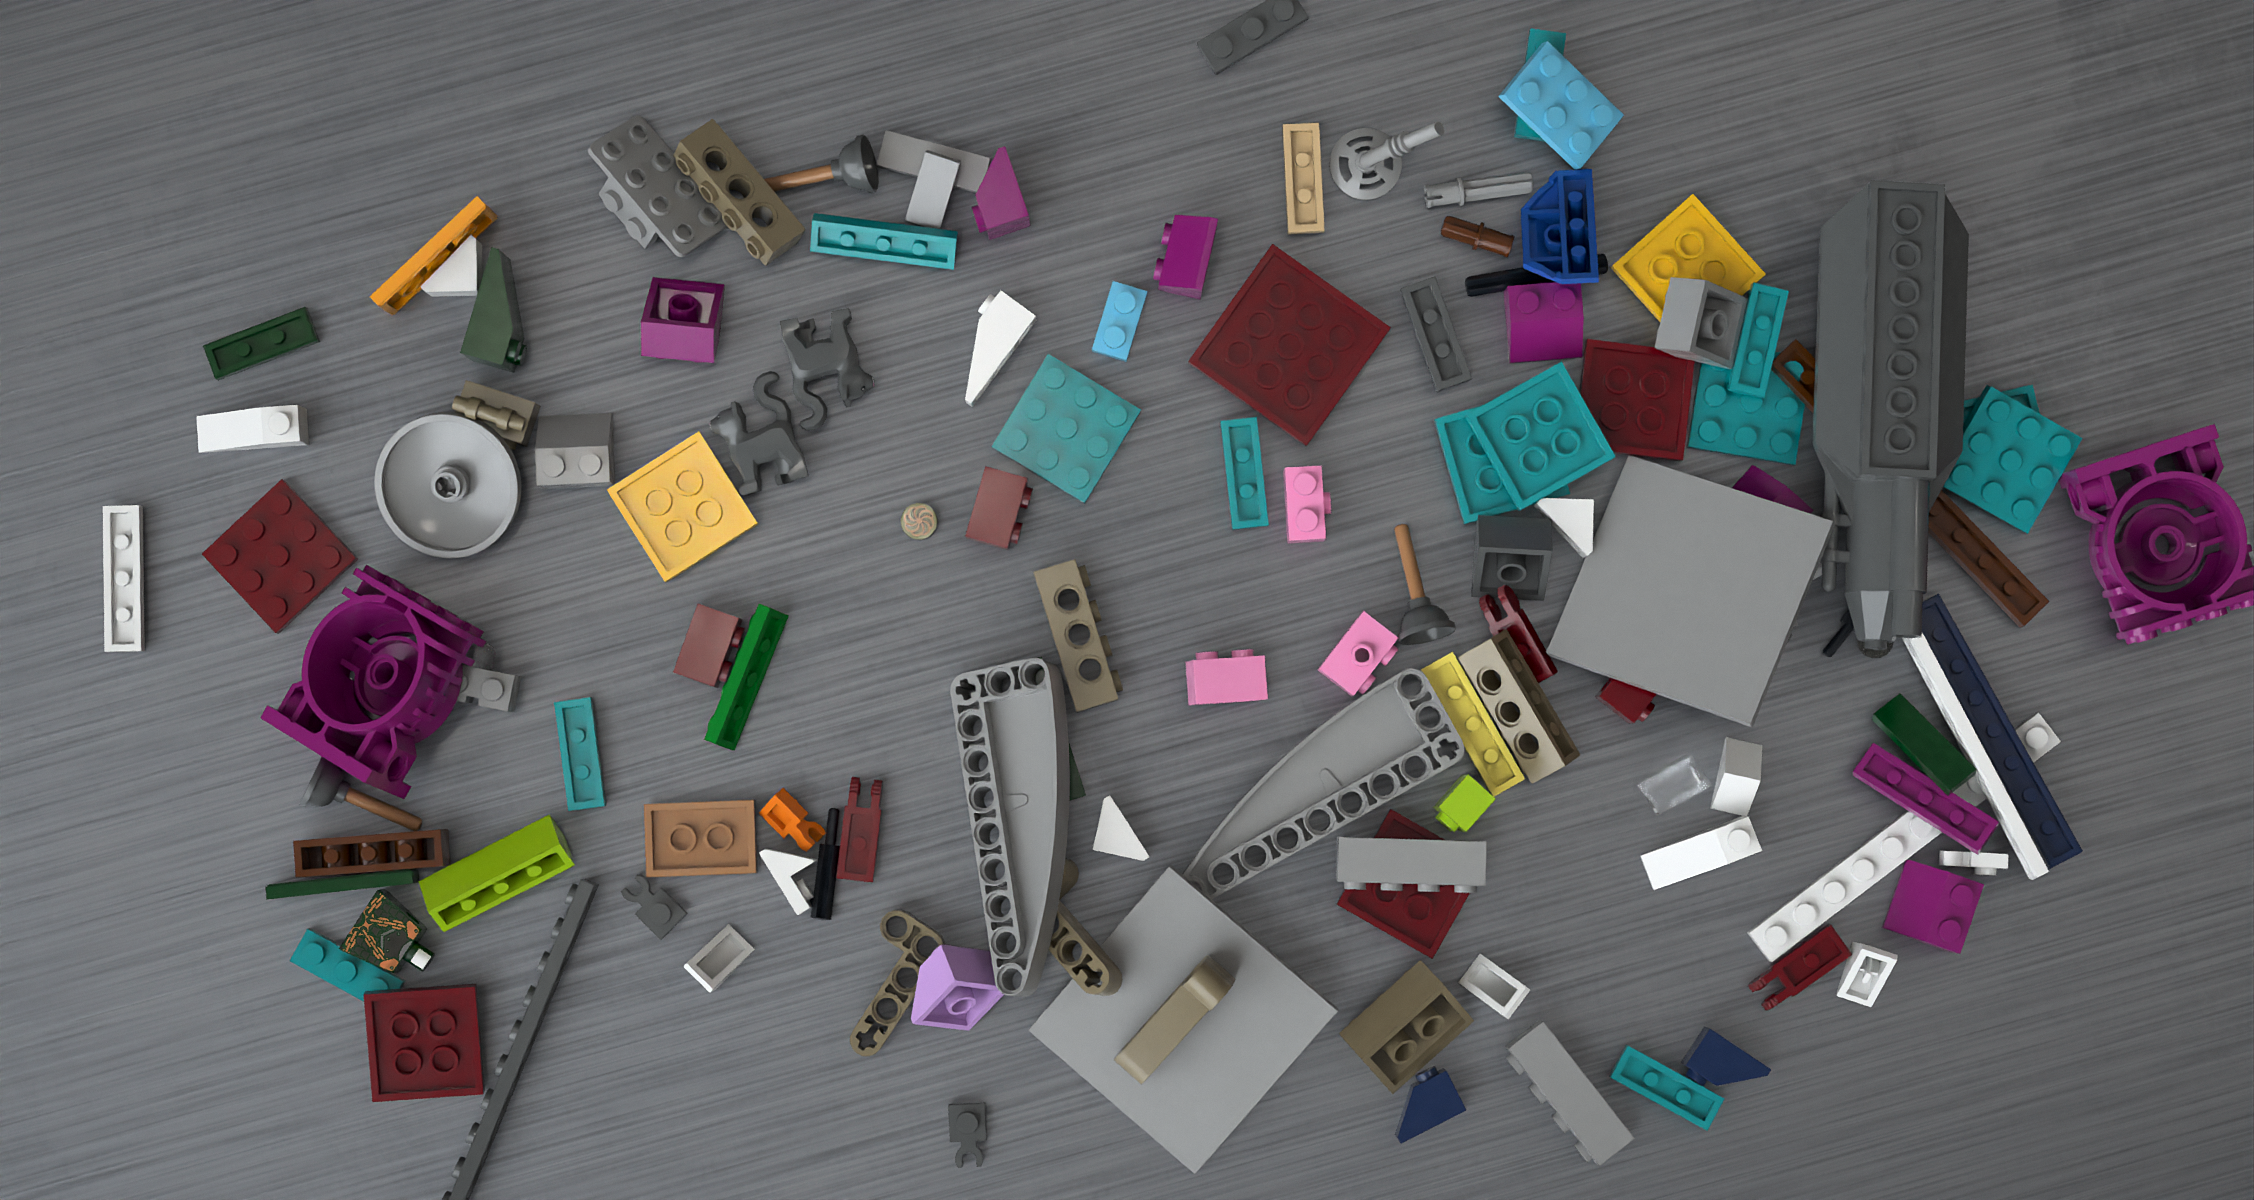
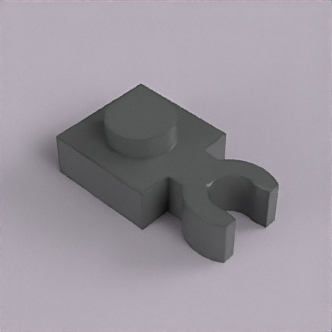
[621,875,688,940]
[948,1102,987,1168]

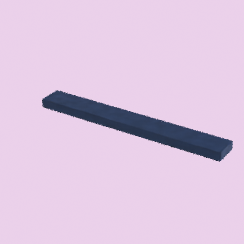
[1922,594,2083,870]

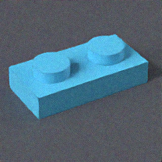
[1092,281,1147,362]

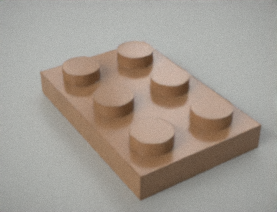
[644,800,757,877]

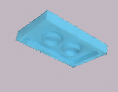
[1498,41,1624,170]

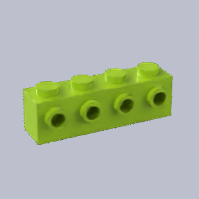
[418,814,575,932]

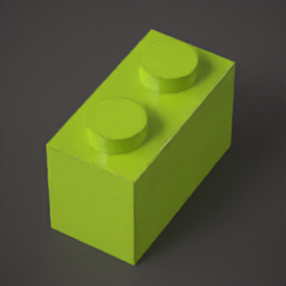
[1433,774,1496,832]

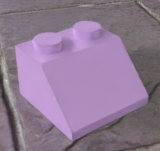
[911,945,1004,1031]

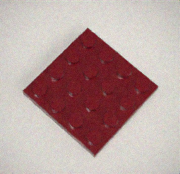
[1188,244,1391,446]

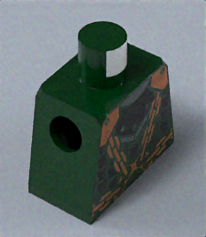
[339,889,435,973]

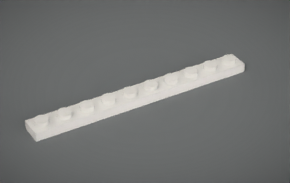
[1747,713,2061,962]

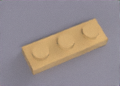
[1282,123,1325,234]

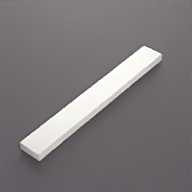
[1902,633,2049,880]

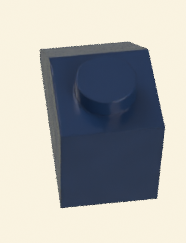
[1681,1026,1771,1087]
[1395,1066,1466,1144]

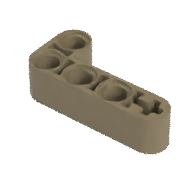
[1010,858,1123,996]
[850,909,945,1056]
[1114,954,1236,1084]

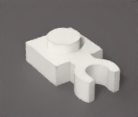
[1939,851,2008,875]

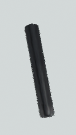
[1465,254,1608,297]

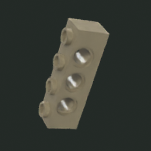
[673,119,806,266]
[1033,559,1123,713]
[1458,629,1580,784]

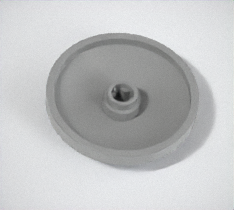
[374,412,521,558]

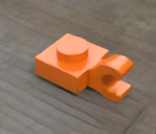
[759,788,826,852]

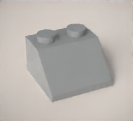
[1655,277,1748,369]
[535,413,615,489]

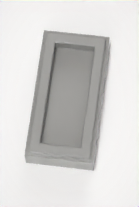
[905,150,961,229]

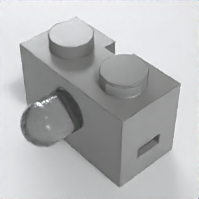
[457,643,522,712]

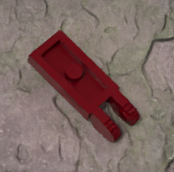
[1479,584,1558,683]
[836,777,883,883]
[1748,924,1852,1011]

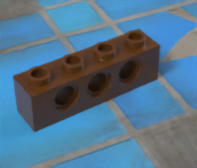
[293,829,451,878]

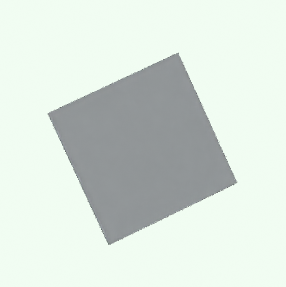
[1546,455,1835,727]
[1028,864,1338,1174]

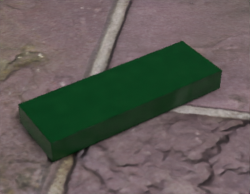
[203,307,320,381]
[1872,693,1977,796]

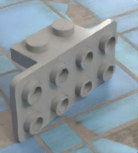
[588,115,727,257]

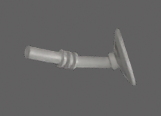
[1329,121,1444,200]

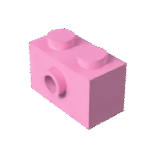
[1283,465,1331,543]
[1318,611,1398,697]
[1185,649,1268,705]

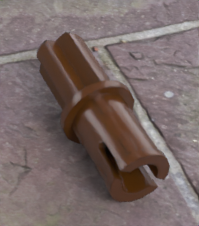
[1441,216,1515,258]

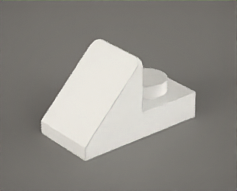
[759,849,818,915]

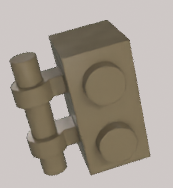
[452,380,541,450]

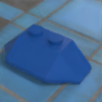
[1521,169,1599,284]

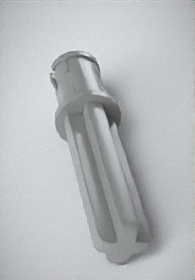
[1424,172,1533,208]

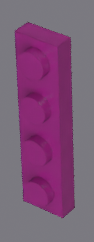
[1853,743,1999,855]

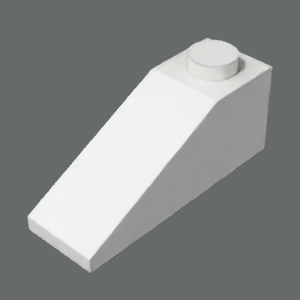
[965,290,1037,407]
[197,405,309,453]
[1640,816,1762,890]

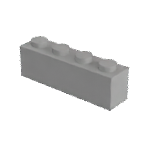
[1336,837,1487,893]
[1505,1019,1635,1165]

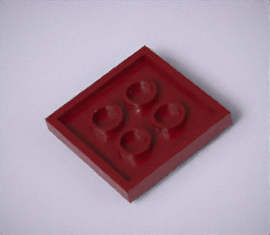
[1580,339,1695,461]
[202,479,358,634]
[1336,809,1487,959]
[363,984,485,1102]

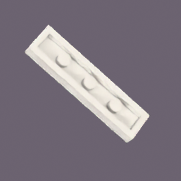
[103,505,145,652]

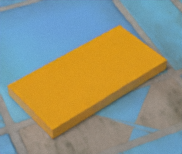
[370,196,498,315]

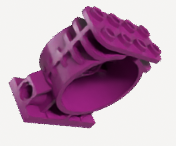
[2059,424,2254,645]
[260,565,487,799]

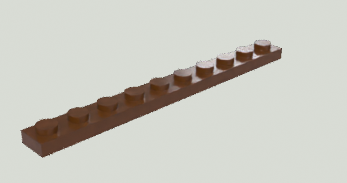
[1771,339,2050,628]

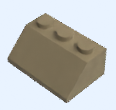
[1339,960,1474,1094]

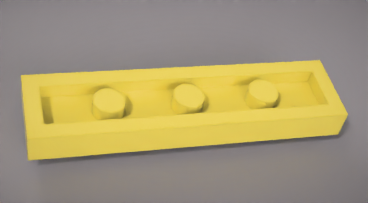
[1420,652,1525,797]

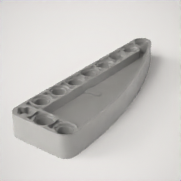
[950,658,1070,997]
[1182,668,1464,900]

